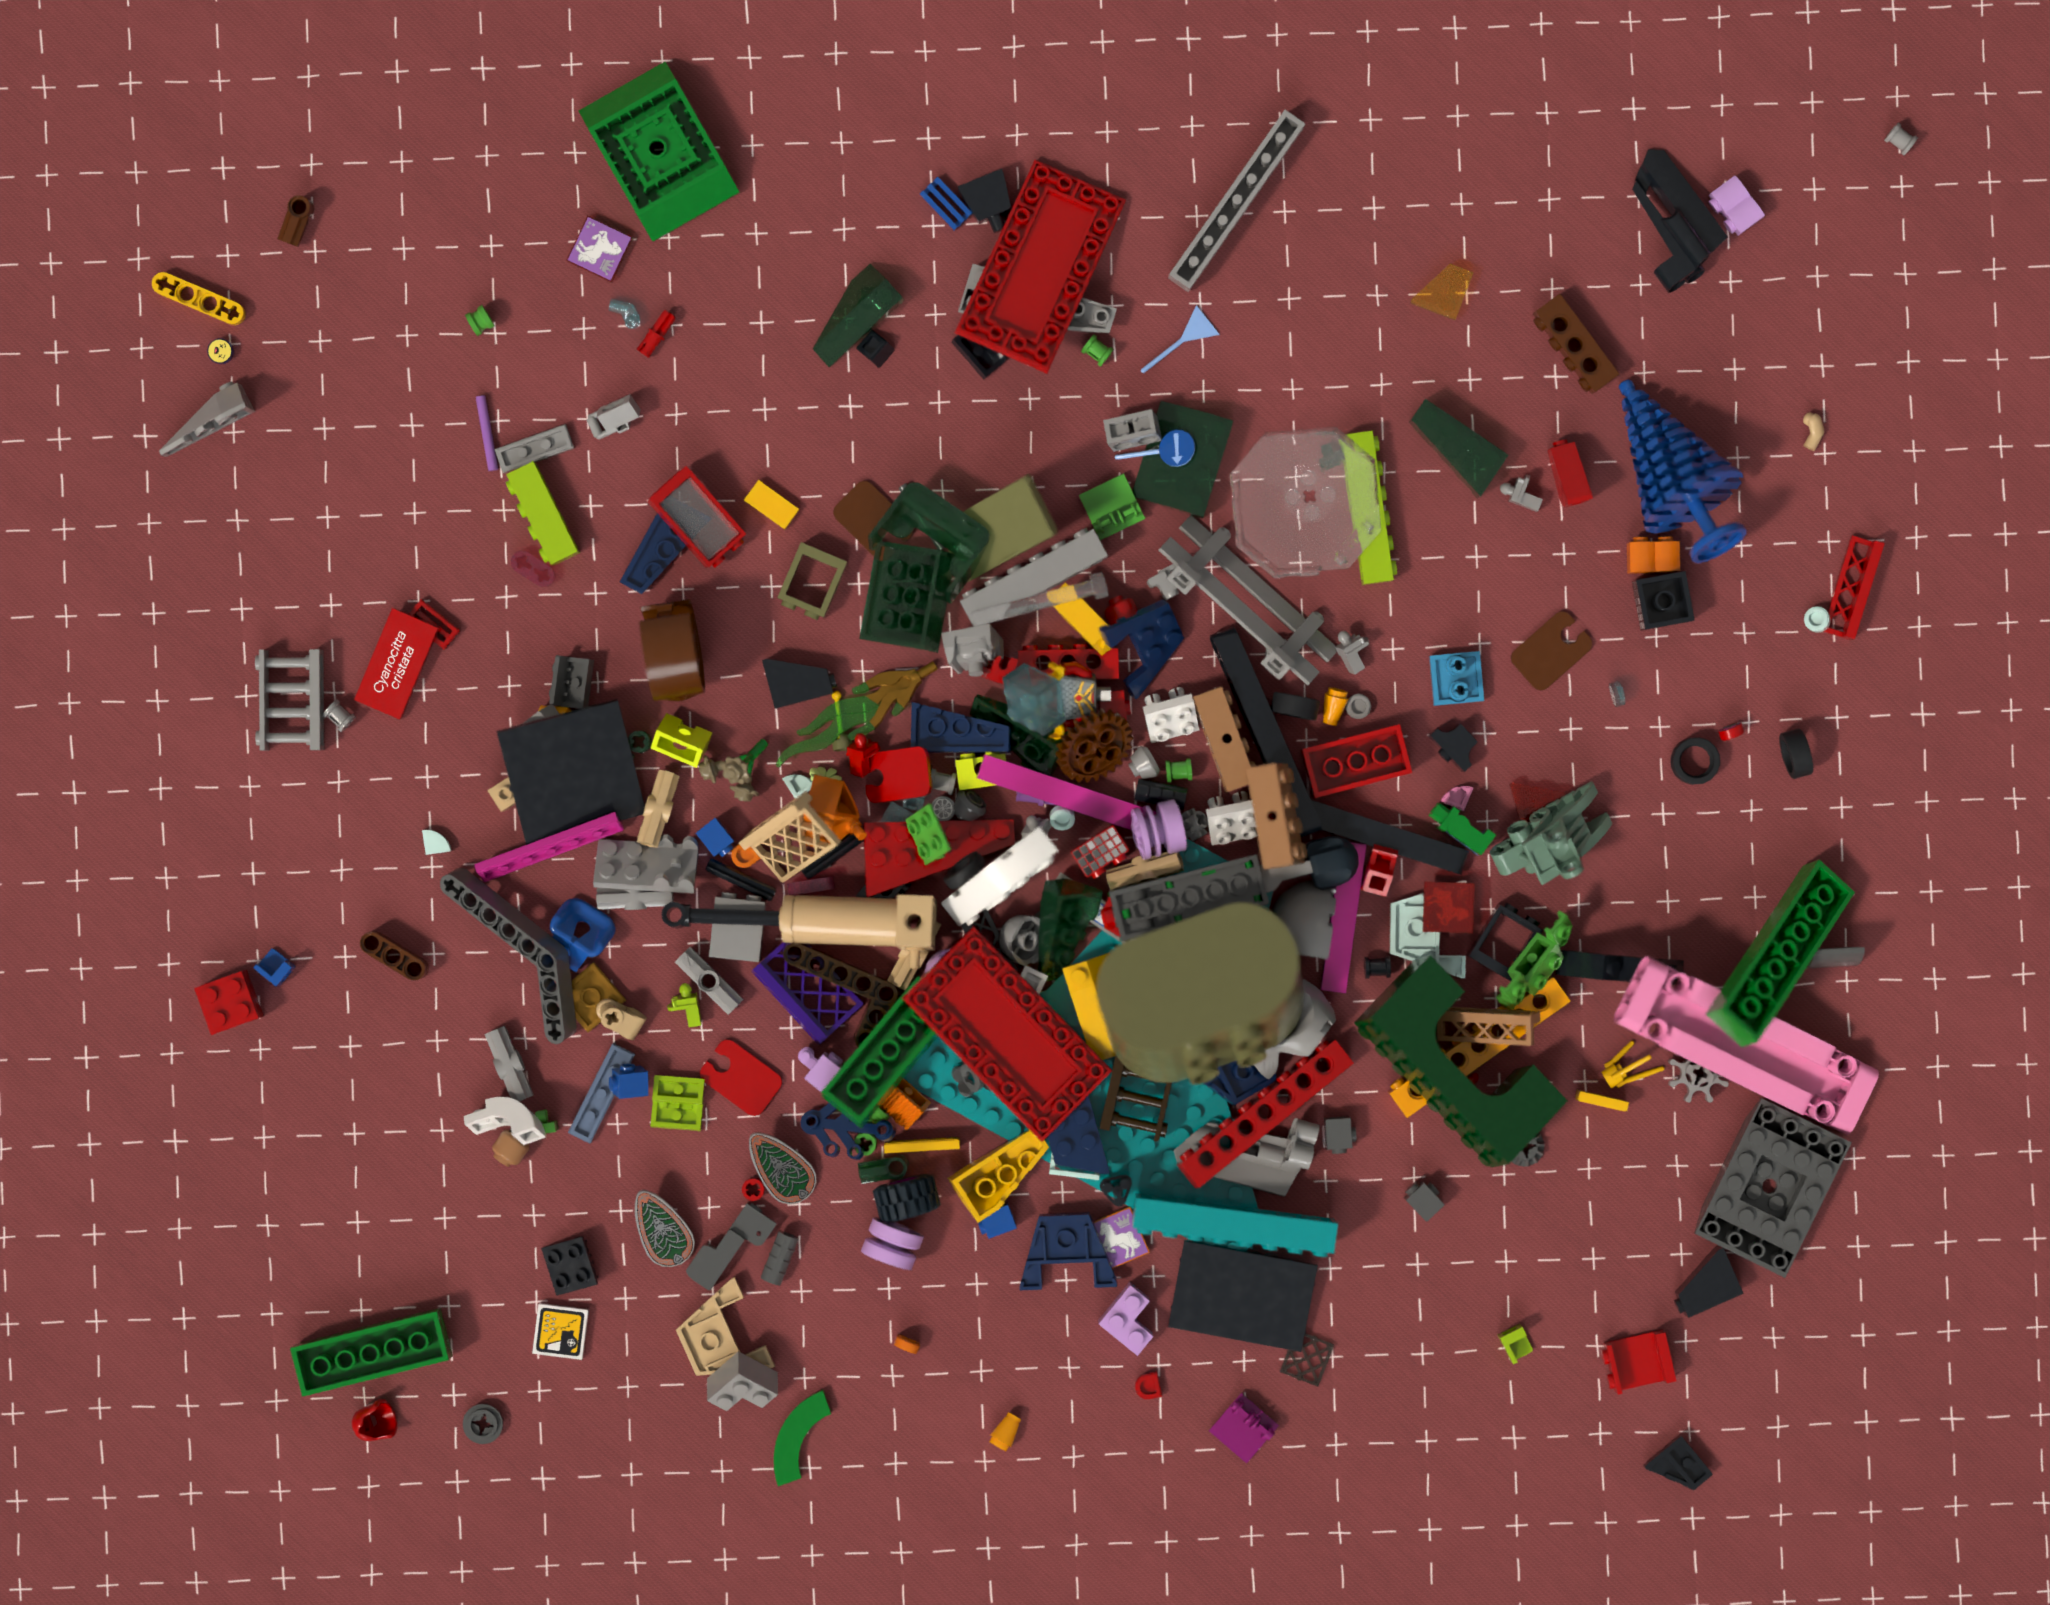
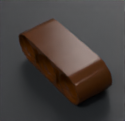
[360,931,429,981]

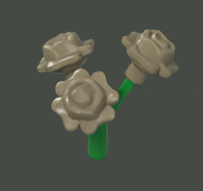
[699,739,768,802]

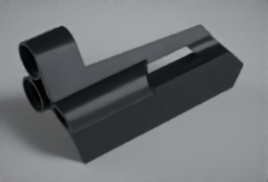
[1632,149,1728,293]

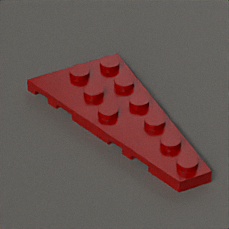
[863,819,1015,898]

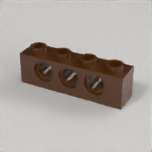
[1533,294,1619,394]

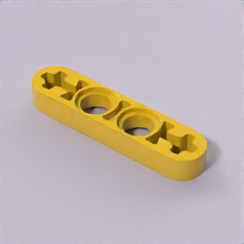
[152,272,246,325]

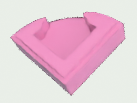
[1440,786,1473,811]

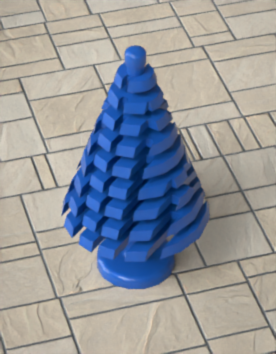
[1619,379,1747,563]

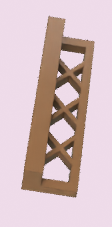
[1437,1007,1540,1046]

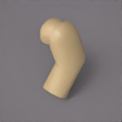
[1803,412,1824,451]

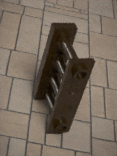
[1099,1056,1173,1142]

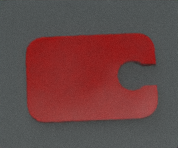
[865,747,932,803]
[700,1039,782,1116]

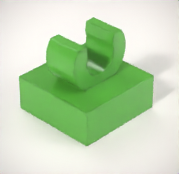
[535,1109,559,1134]

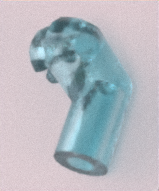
[609,299,640,329]

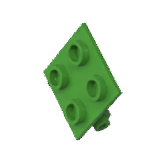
[1079,474,1145,540]
[905,803,951,866]

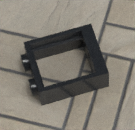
[1467,903,1543,981]

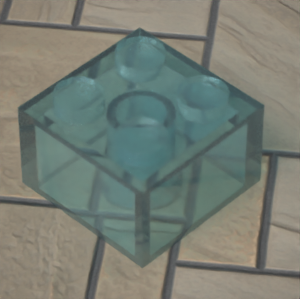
[1002,663,1066,736]

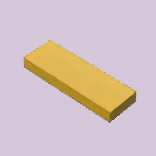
[884,1137,960,1153]

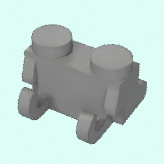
[1147,564,1179,601]

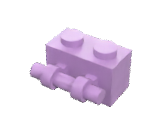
[798,1047,843,1091]

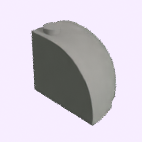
[1271,880,1336,959]

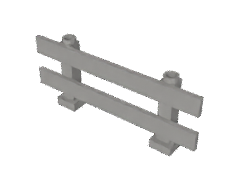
[1158,515,1337,685]

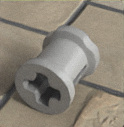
[1884,122,1918,155]
[322,699,356,732]
[931,768,957,795]

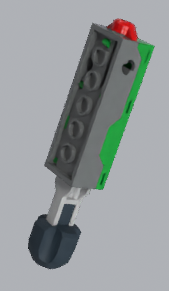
[1100,836,1359,942]

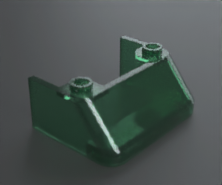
[868,482,989,604]

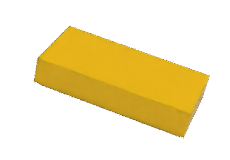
[744,480,799,530]
[1575,1090,1629,1112]

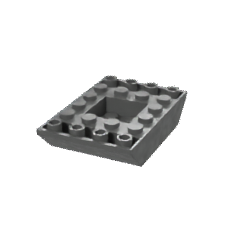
[1694,1098,1852,1278]

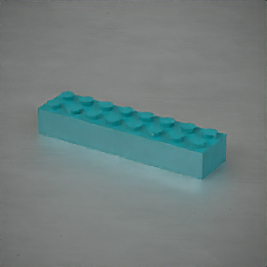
[1132,1193,1338,1257]

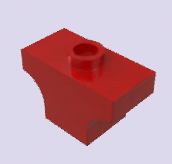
[1360,844,1398,897]

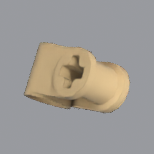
[596,998,647,1040]

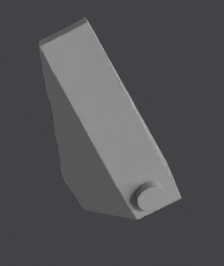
[159,381,255,457]

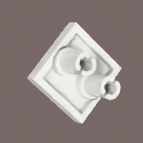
[1143,687,1199,743]
[1206,791,1258,845]

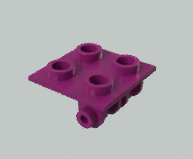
[1209,1393,1279,1463]

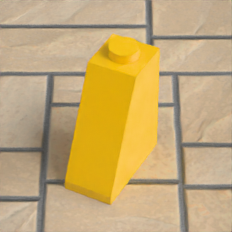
[1048,582,1112,656]

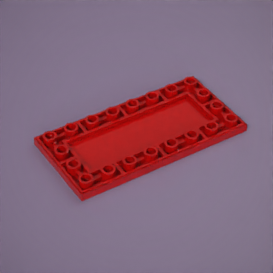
[955,159,1126,374]
[902,927,1112,1142]

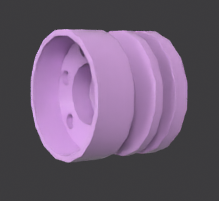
[1131,799,1187,860]

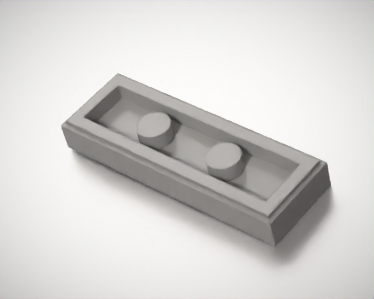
[495,424,575,473]

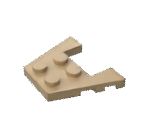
[676,1277,775,1376]

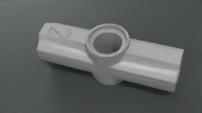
[596,888,674,910]
[675,947,744,1015]
[484,1026,534,1101]

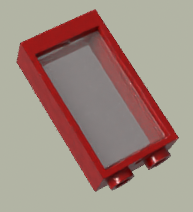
[646,466,746,568]

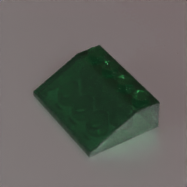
[1132,401,1234,519]
[859,541,956,653]

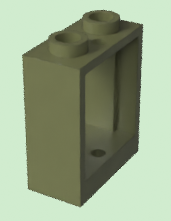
[777,542,848,620]

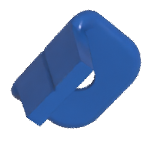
[550,898,616,972]

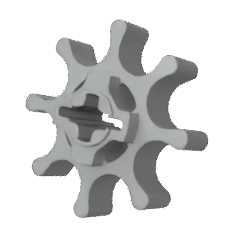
[1668,1058,1729,1103]

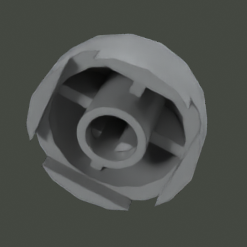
[999,915,1048,966]

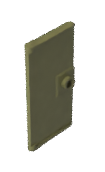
[937,474,1058,583]

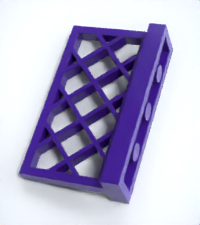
[751,943,863,1045]

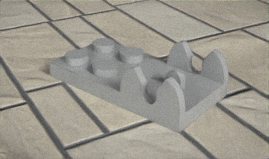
[593,834,699,893]

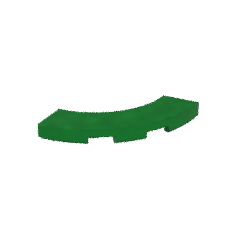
[773,1389,832,1487]

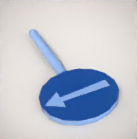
[1115,430,1195,467]

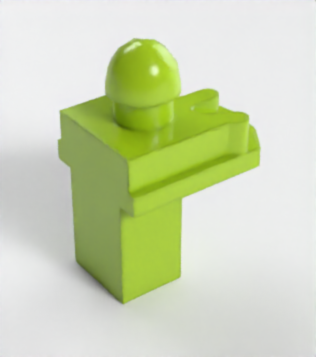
[667,983,702,1027]

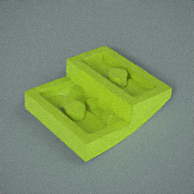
[650,1075,705,1131]

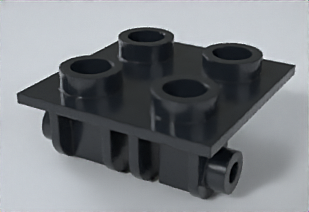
[541,1235,599,1296]

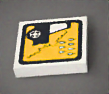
[532,1303,589,1360]

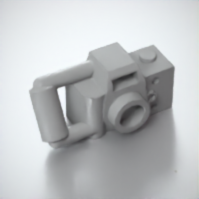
[587,394,641,440]

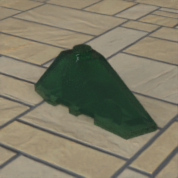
[813,264,904,368]
[970,694,1068,776]
[1038,879,1103,981]

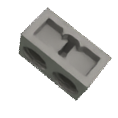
[1103,409,1162,452]

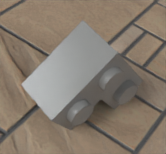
[707,1351,778,1411]

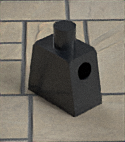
[958,169,1011,233]

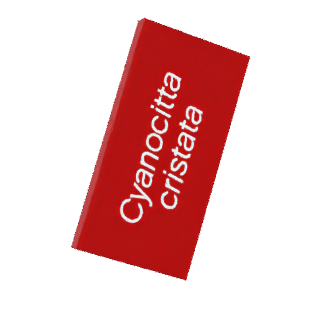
[354,608,440,720]

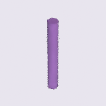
[475,395,498,471]

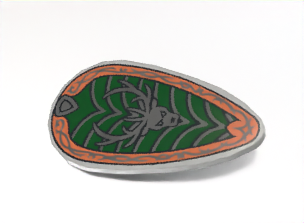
[749,1132,816,1204]
[635,1190,695,1267]

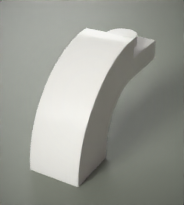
[464,1097,546,1145]

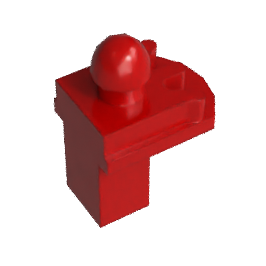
[846,733,880,778]

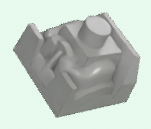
[941,624,1004,677]

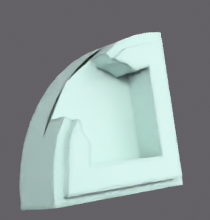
[782,775,812,798]
[422,830,452,855]

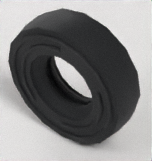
[943,851,985,890]

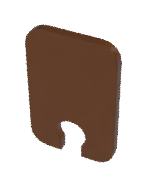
[833,481,914,561]
[1511,611,1592,690]

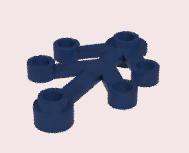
[801,1103,896,1160]

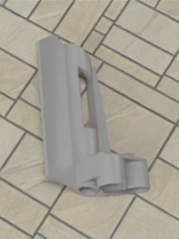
[1174,1118,1320,1197]

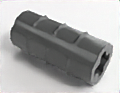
[761,1230,799,1286]

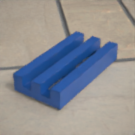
[920,177,972,231]

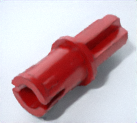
[636,310,676,358]

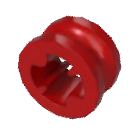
[742,1177,765,1201]

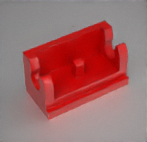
[980,656,1018,686]

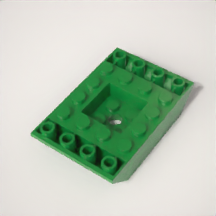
[578,62,740,242]

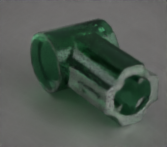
[858,1154,909,1184]

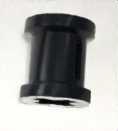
[1364,956,1391,979]

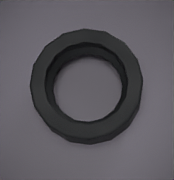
[1271,692,1320,721]
[1779,728,1814,779]
[1670,737,1720,785]

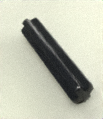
[801,833,864,879]
[706,859,776,901]

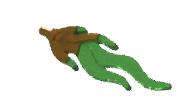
[776,661,938,768]

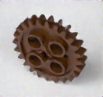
[1055,709,1134,783]

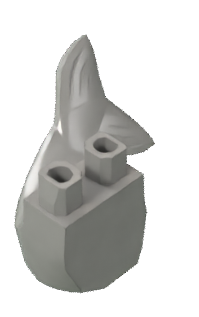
[1236,979,1336,1079]

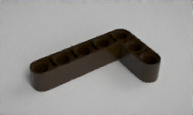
[782,943,898,1047]

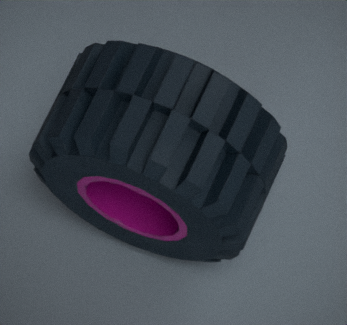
[873,1174,941,1222]

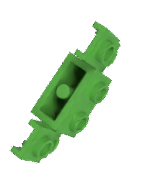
[1496,911,1573,1010]

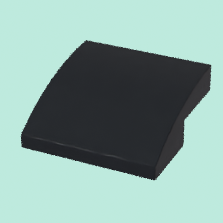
[951,335,1010,380]

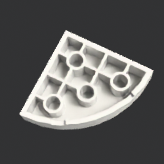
[941,827,1058,926]

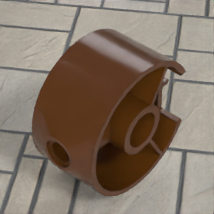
[639,599,706,701]

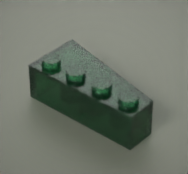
[1409,399,1508,499]

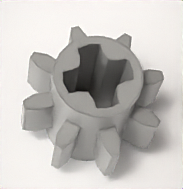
[1181,808,1208,841]

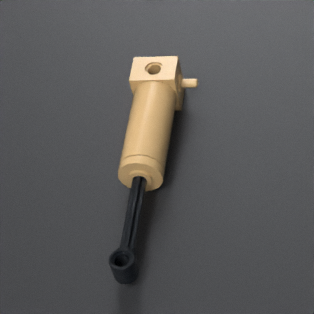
[661,895,937,969]

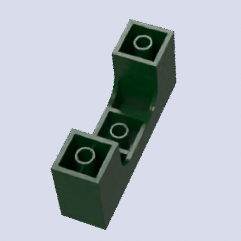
[1354,955,1568,1168]

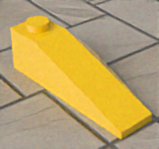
[1062,952,1116,1060]
[947,1130,1049,1223]

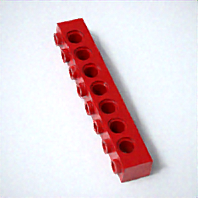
[1176,1039,1354,1188]

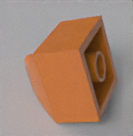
[803,774,867,847]

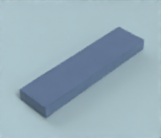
[568,1043,635,1144]

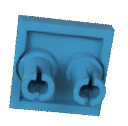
[1429,651,1484,706]

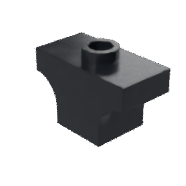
[1428,724,1478,772]

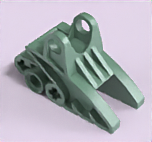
[1490,781,1613,885]

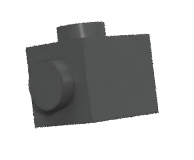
[1324,1116,1357,1154]
[1404,1181,1444,1222]

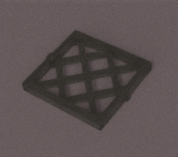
[1279,1333,1334,1387]

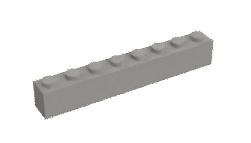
[1168,110,1305,293]

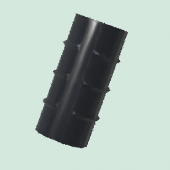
[1134,778,1188,810]

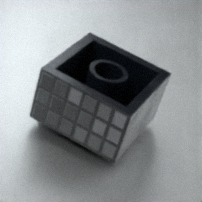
[1632,571,1695,631]

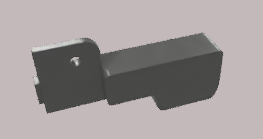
[686,1202,777,1290]

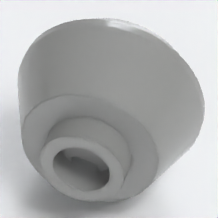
[1128,746,1160,779]

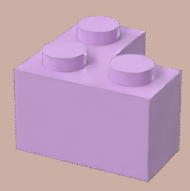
[1098,1282,1153,1356]

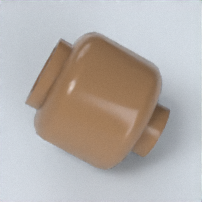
[492,1130,530,1167]

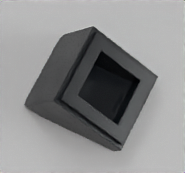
[856,330,895,368]

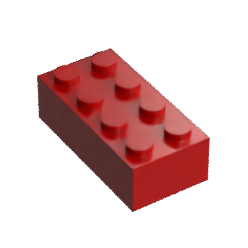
[1301,724,1412,798]

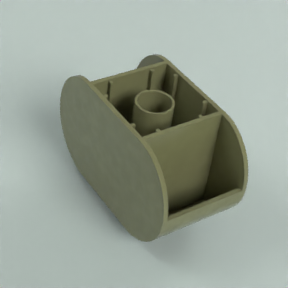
[1097,903,1304,1084]

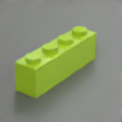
[505,461,580,566]

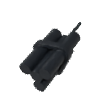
[1100,1174,1132,1207]

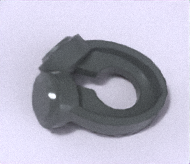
[951,1064,984,1097]

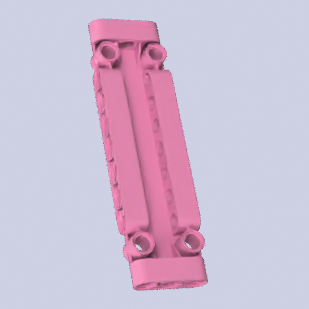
[1614,956,1879,1135]

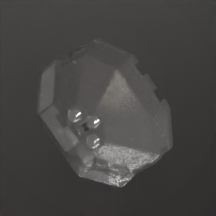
[1230,427,1381,578]

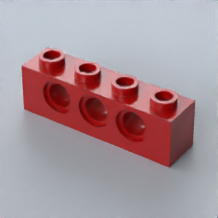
[1018,644,1119,681]

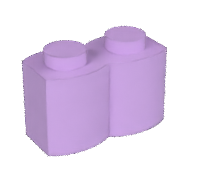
[1708,176,1765,236]

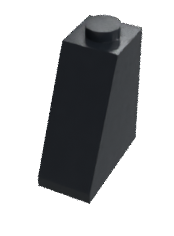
[762,659,837,709]
[1674,1245,1744,1318]

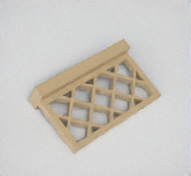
[739,791,841,883]

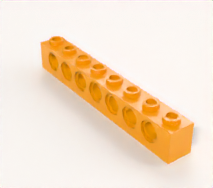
[1388,976,1571,1118]

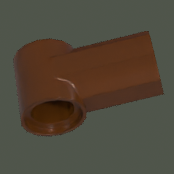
[277,195,314,247]

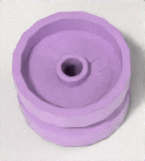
[861,1217,924,1270]

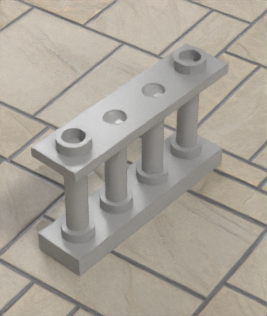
[255,649,324,751]

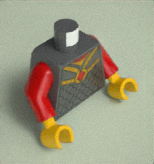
[1047,661,1111,740]

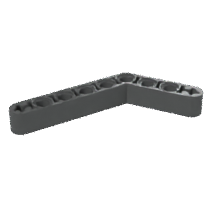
[440,868,577,1044]

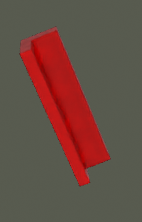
[1823,535,1885,640]

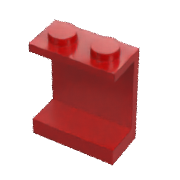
[1601,1329,1676,1395]

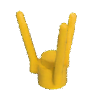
[1601,1040,1665,1089]

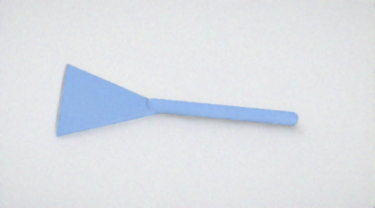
[1141,305,1220,373]

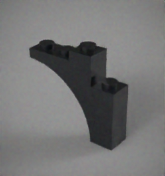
[1556,950,1684,985]

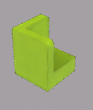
[1498,1324,1533,1365]

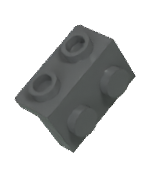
[549,655,594,709]

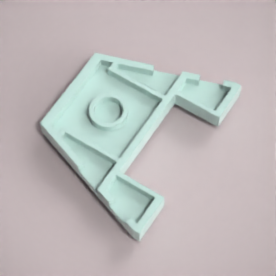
[1390,880,1467,978]

